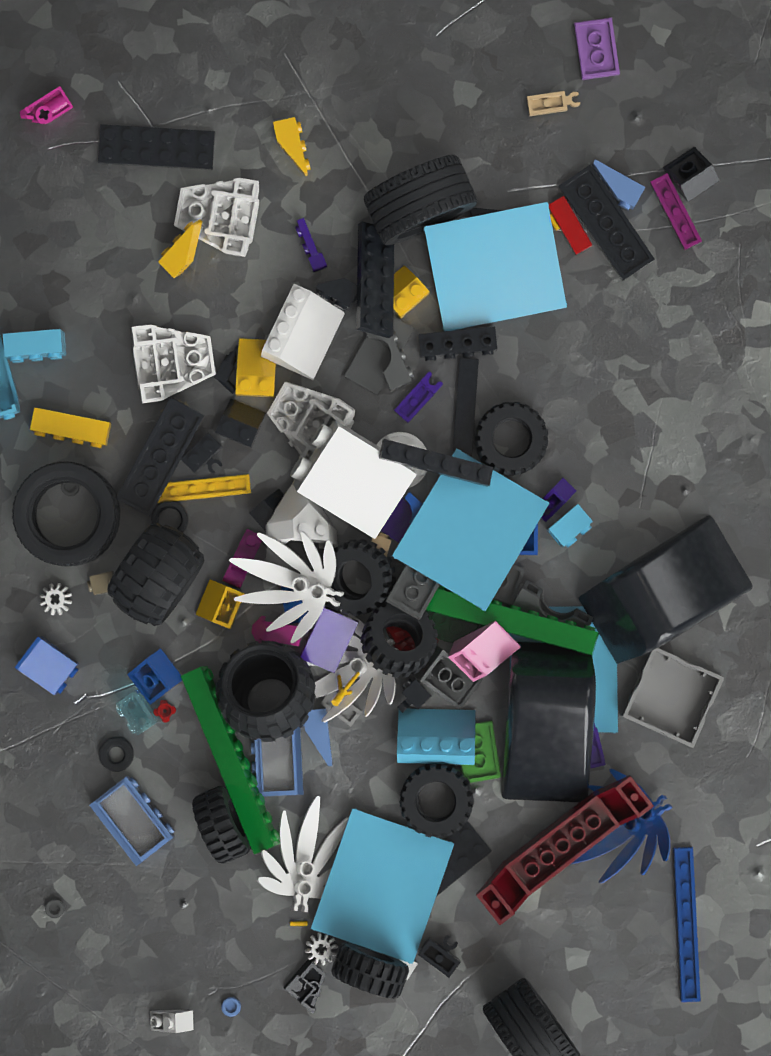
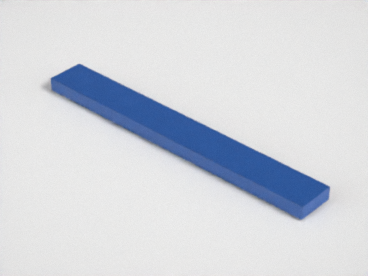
[673,847,701,1002]

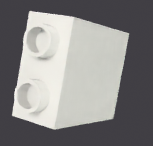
[290,419,417,539]

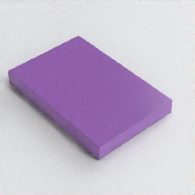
[574,17,620,80]

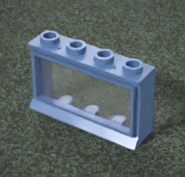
[251,727,304,797]
[89,776,175,866]

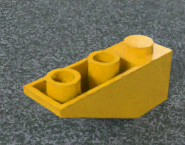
[273,117,311,176]
[158,220,202,278]

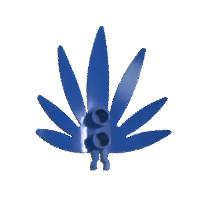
[571,769,673,883]

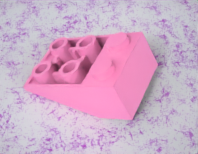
[448,621,520,682]

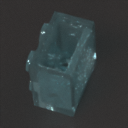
[116,690,159,736]

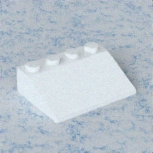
[261,284,345,380]

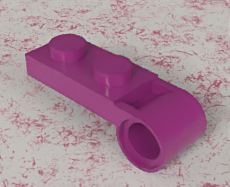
[222,529,262,589]

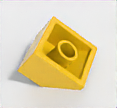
[393,265,430,319]

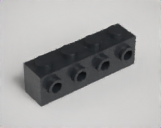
[419,326,497,361]

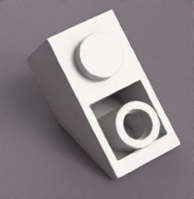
[150,1009,194,1033]

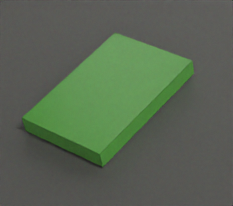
[460,720,501,783]

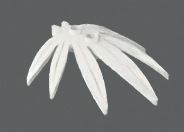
[229,531,344,643]
[306,609,399,722]
[257,796,349,912]

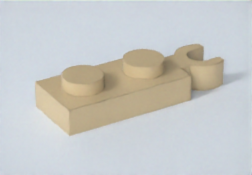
[527,91,580,116]

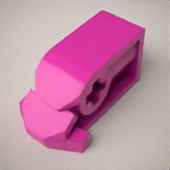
[20,86,74,124]
[251,616,301,646]

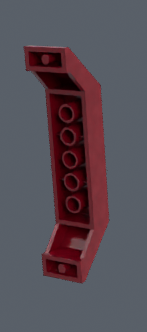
[476,775,654,925]

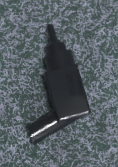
[214,345,238,394]

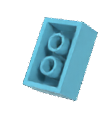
[3,329,66,363]

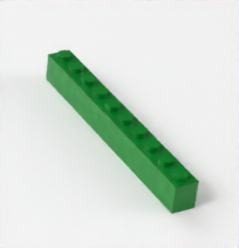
[426,585,599,656]
[181,666,280,855]

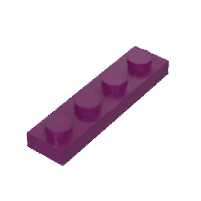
[650,173,702,251]

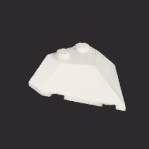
[266,479,338,549]

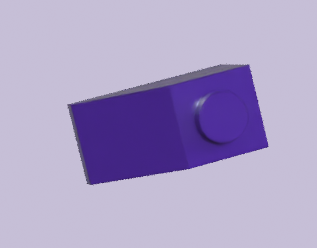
[541,478,577,522]

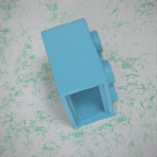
[547,504,593,548]

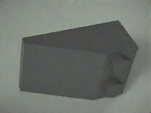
[411,646,483,710]

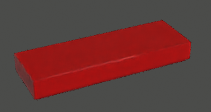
[549,196,592,255]

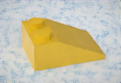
[235,339,276,398]

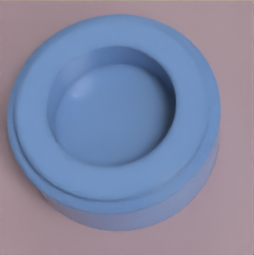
[221,997,241,1017]

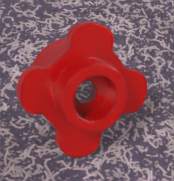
[153,700,176,723]

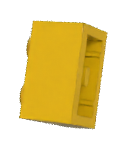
[195,579,245,629]

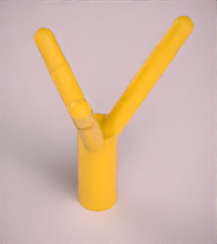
[331,672,360,706]

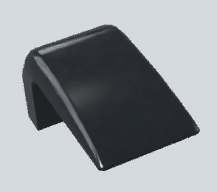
[578,516,753,664]
[502,642,596,802]

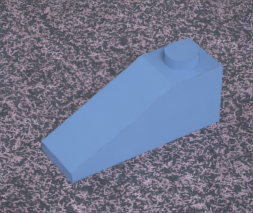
[592,159,645,210]
[303,708,333,766]

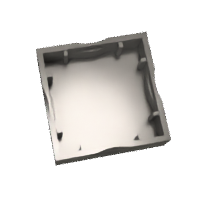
[621,648,724,748]

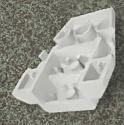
[174,178,259,257]
[131,325,216,403]
[267,382,355,460]

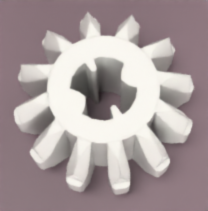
[40,583,72,615]
[305,932,338,965]

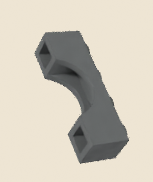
[366,331,414,391]
[513,580,593,628]

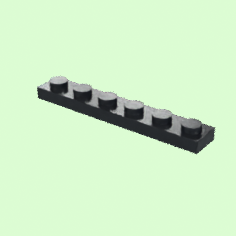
[379,439,493,487]

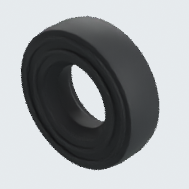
[99,737,134,772]

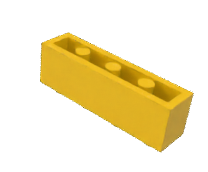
[30,407,111,449]

